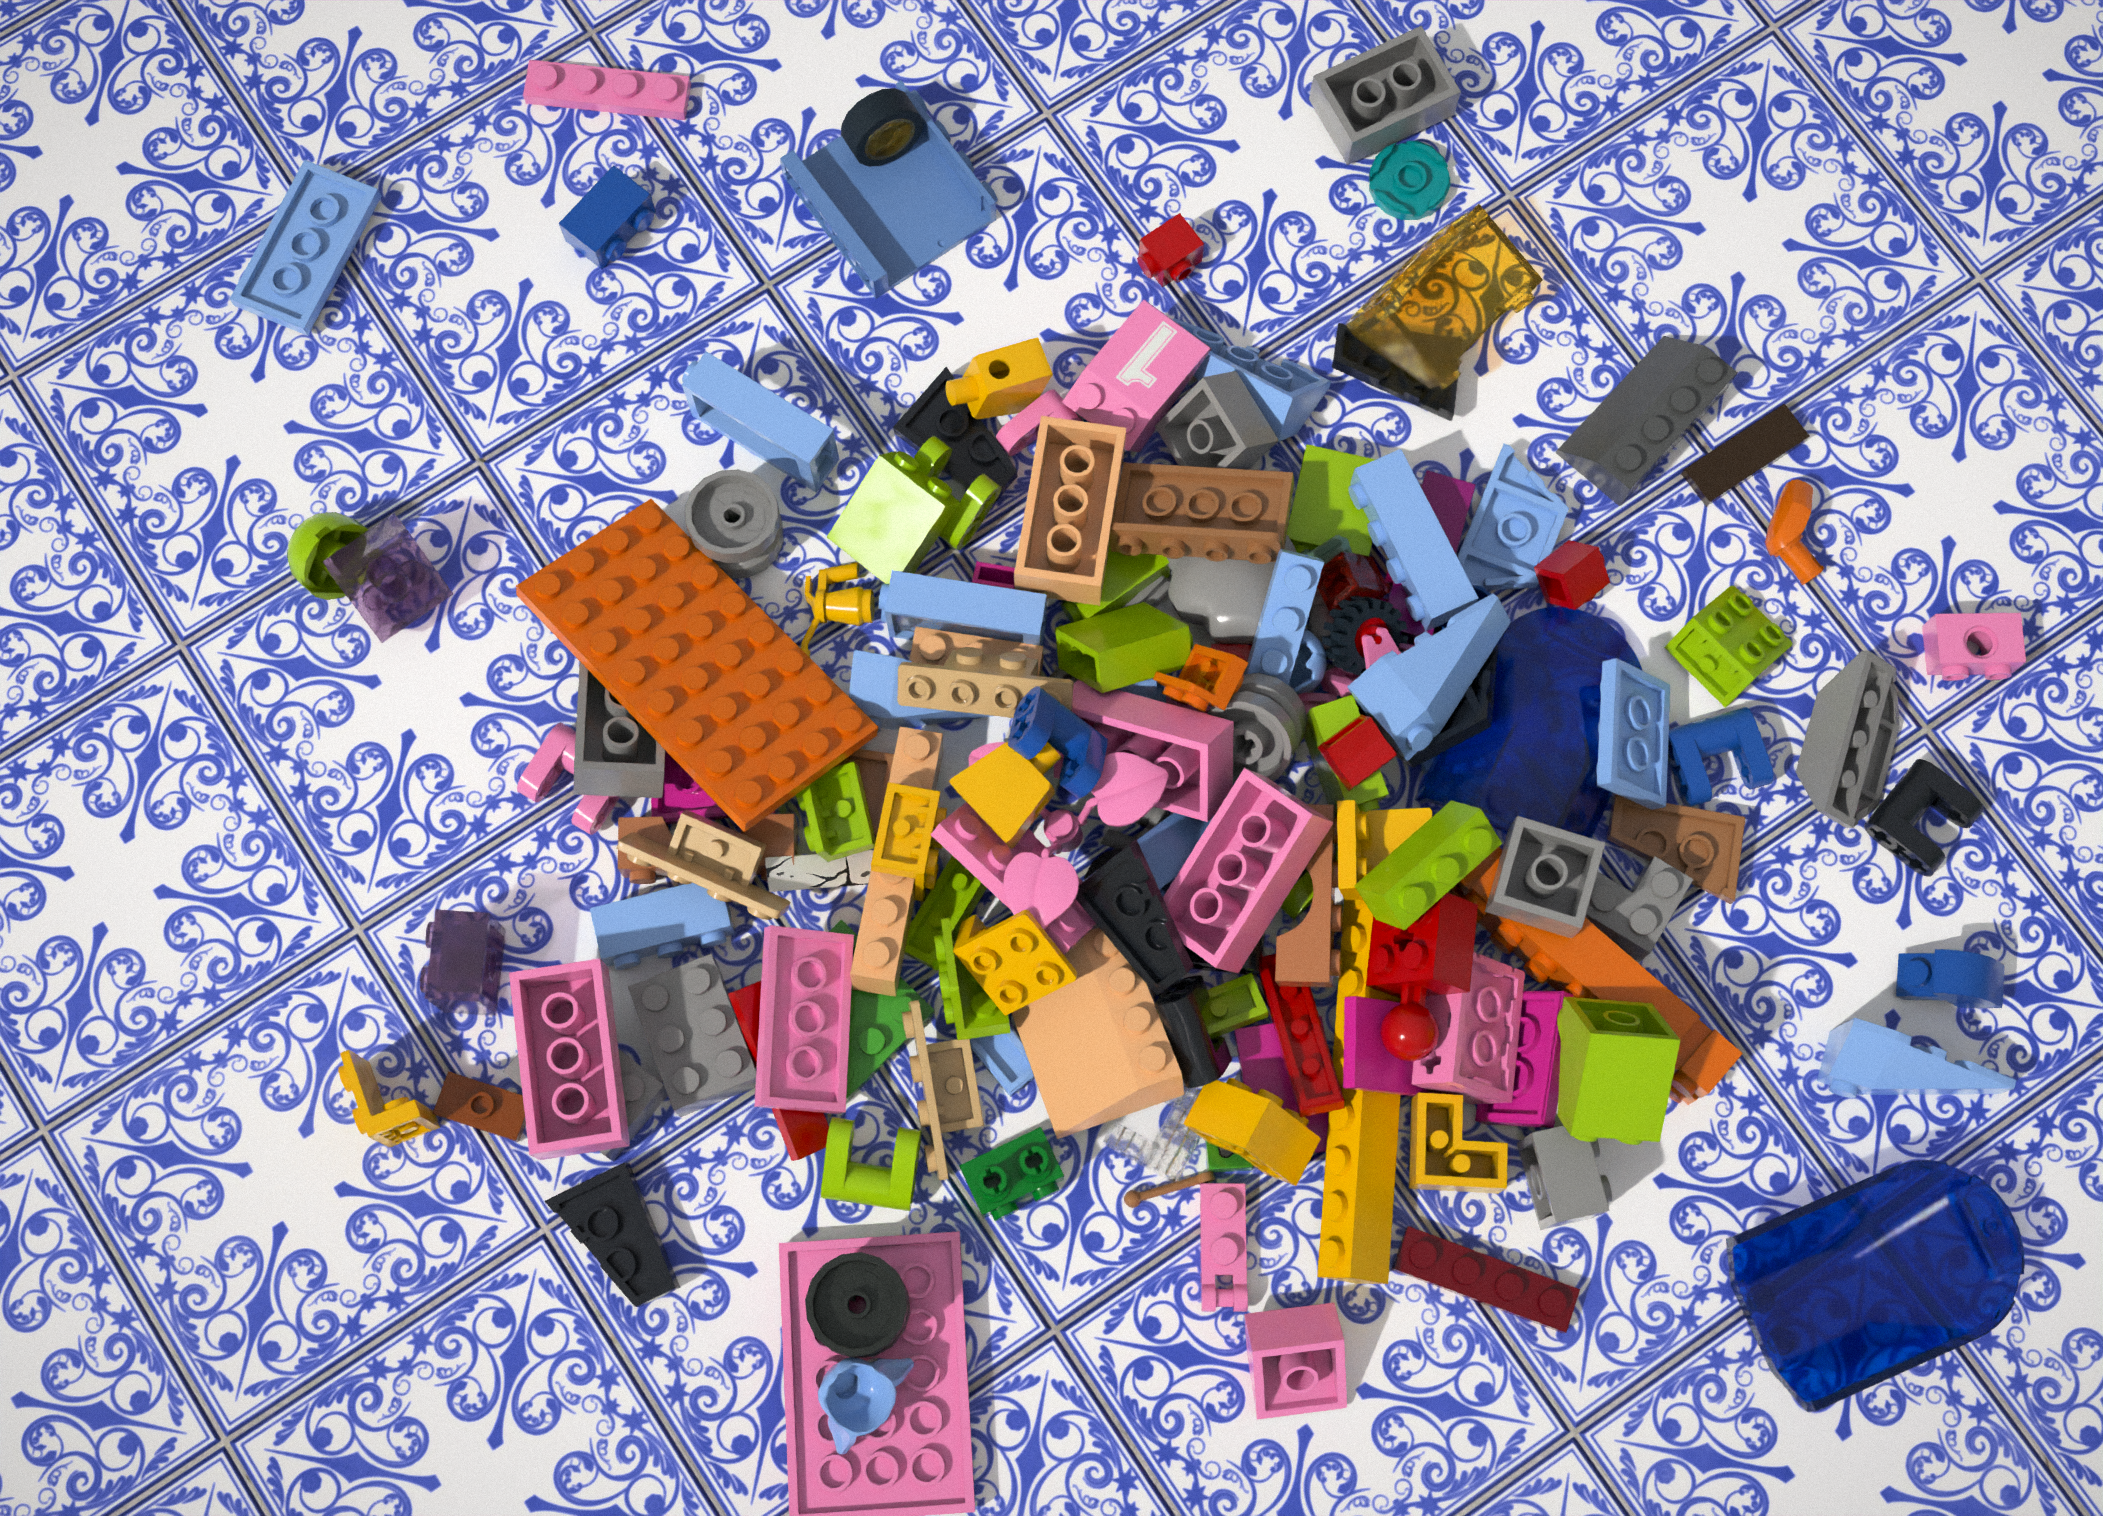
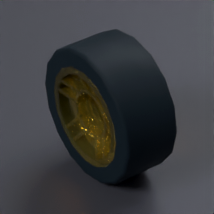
[841,88,923,167]

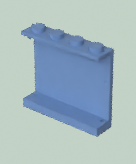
[780,80,998,299]

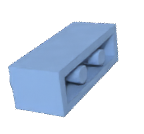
[590,883,736,970]

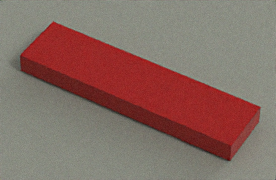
[1259,954,1344,1118]
[728,980,829,1161]

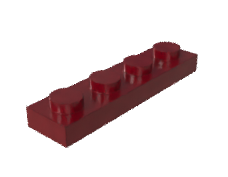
[1392,1226,1580,1334]

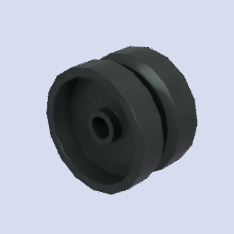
[805,1252,910,1358]

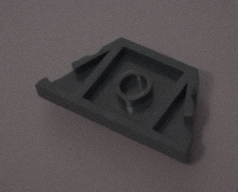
[1357,646,1498,768]

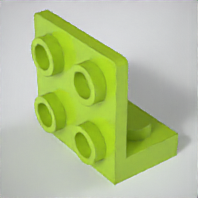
[1664,585,1793,708]
[934,917,1011,1040]

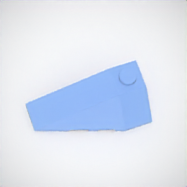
[1172,318,1332,443]
[1347,593,1511,761]
[849,650,993,733]
[1817,1018,2016,1098]

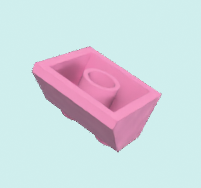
[1244,1302,1347,1420]

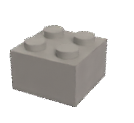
[1155,371,1279,470]
[1485,816,1605,939]
[1517,1125,1612,1230]

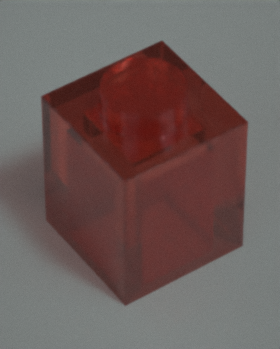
[1317,551,1390,611]

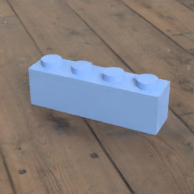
[1348,449,1478,631]

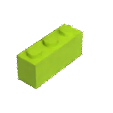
[1354,800,1502,930]

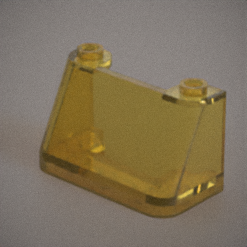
[1344,204,1543,390]

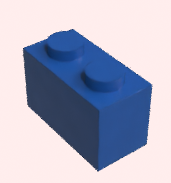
[558,165,656,270]

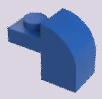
[1896,949,2005,1008]

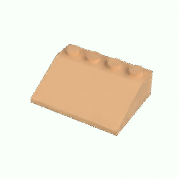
[1011,927,1184,1139]

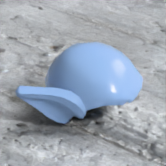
[818,1357,914,1455]

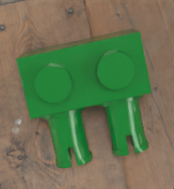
[959,1127,1064,1221]

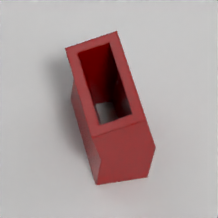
[1318,715,1397,791]

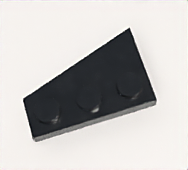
[1332,323,1462,422]
[893,366,1018,505]
[1076,839,1193,996]

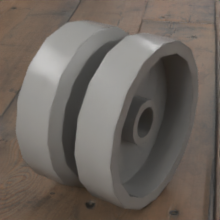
[685,469,784,579]
[1207,673,1308,783]

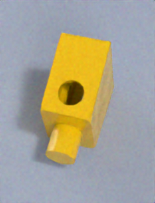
[945,337,1053,419]
[949,742,1062,849]

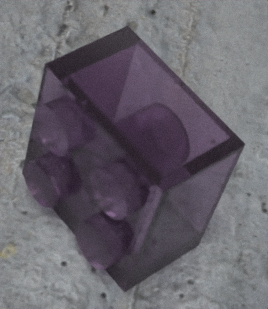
[322,513,453,643]
[420,909,506,1016]

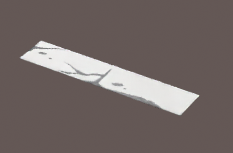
[765,850,874,892]

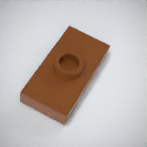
[432,1071,526,1142]

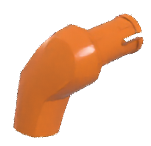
[1765,479,1825,585]

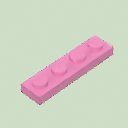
[523,60,691,120]

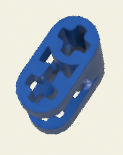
[1008,686,1108,799]
[1668,707,1774,807]

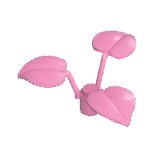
[968,742,1169,929]

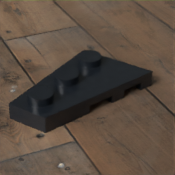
[544,1163,681,1307]

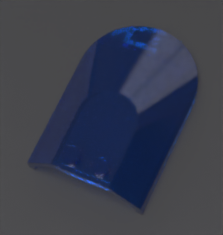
[1414,607,1643,838]
[1726,1160,2025,1412]

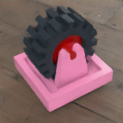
[1321,595,1414,701]

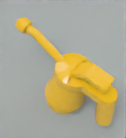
[801,562,875,657]

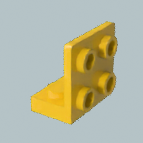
[871,782,947,901]
[1337,800,1433,900]
[953,910,1077,1016]
[338,1050,440,1148]

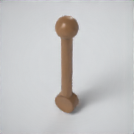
[1124,1171,1215,1208]

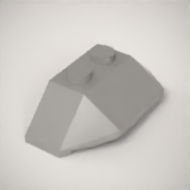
[1796,650,1900,828]

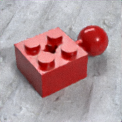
[1366,892,1478,1061]

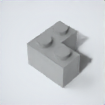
[1585,856,1693,962]

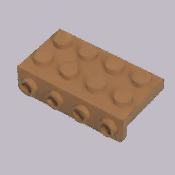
[1109,462,1294,564]

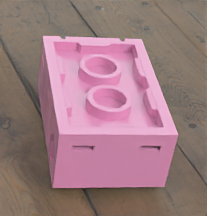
[1411,952,1525,1104]

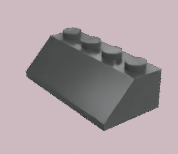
[1556,336,1738,506]

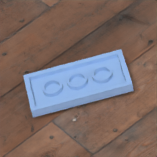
[230,159,382,336]

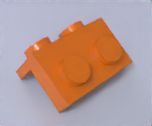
[1153,644,1248,712]

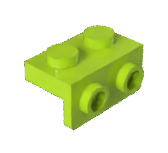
[796,761,876,862]

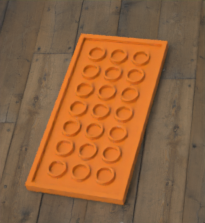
[516,499,879,832]

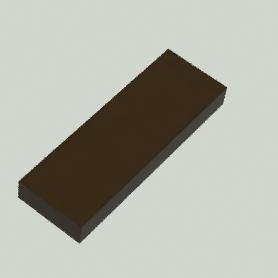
[1681,404,1810,507]

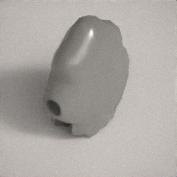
[1167,535,1297,644]

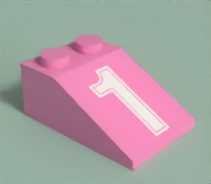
[1062,300,1212,452]

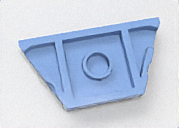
[1457,443,1569,590]

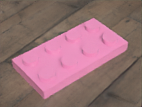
[931,802,1097,955]
[754,925,854,1114]

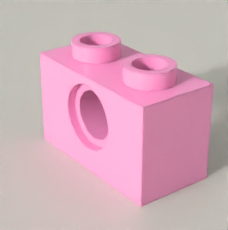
[1922,613,2026,681]

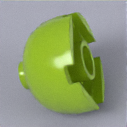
[287,512,377,600]

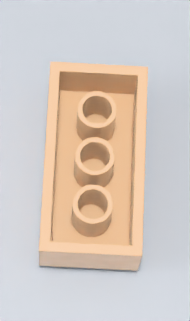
[1014,416,1126,606]

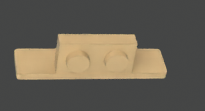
[897,647,1074,718]
[616,810,791,920]
[902,1000,984,1180]

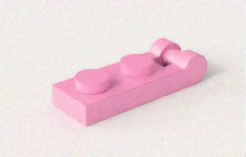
[1200,1183,1248,1312]

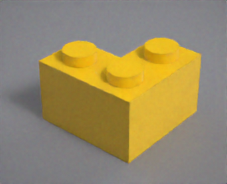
[1183,1077,1321,1186]
[1409,1093,1508,1194]

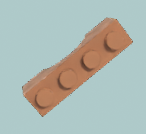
[1275,804,1343,987]
[618,814,798,884]

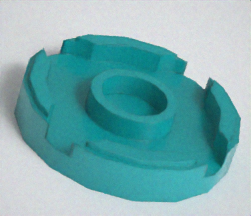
[1369,141,1451,220]

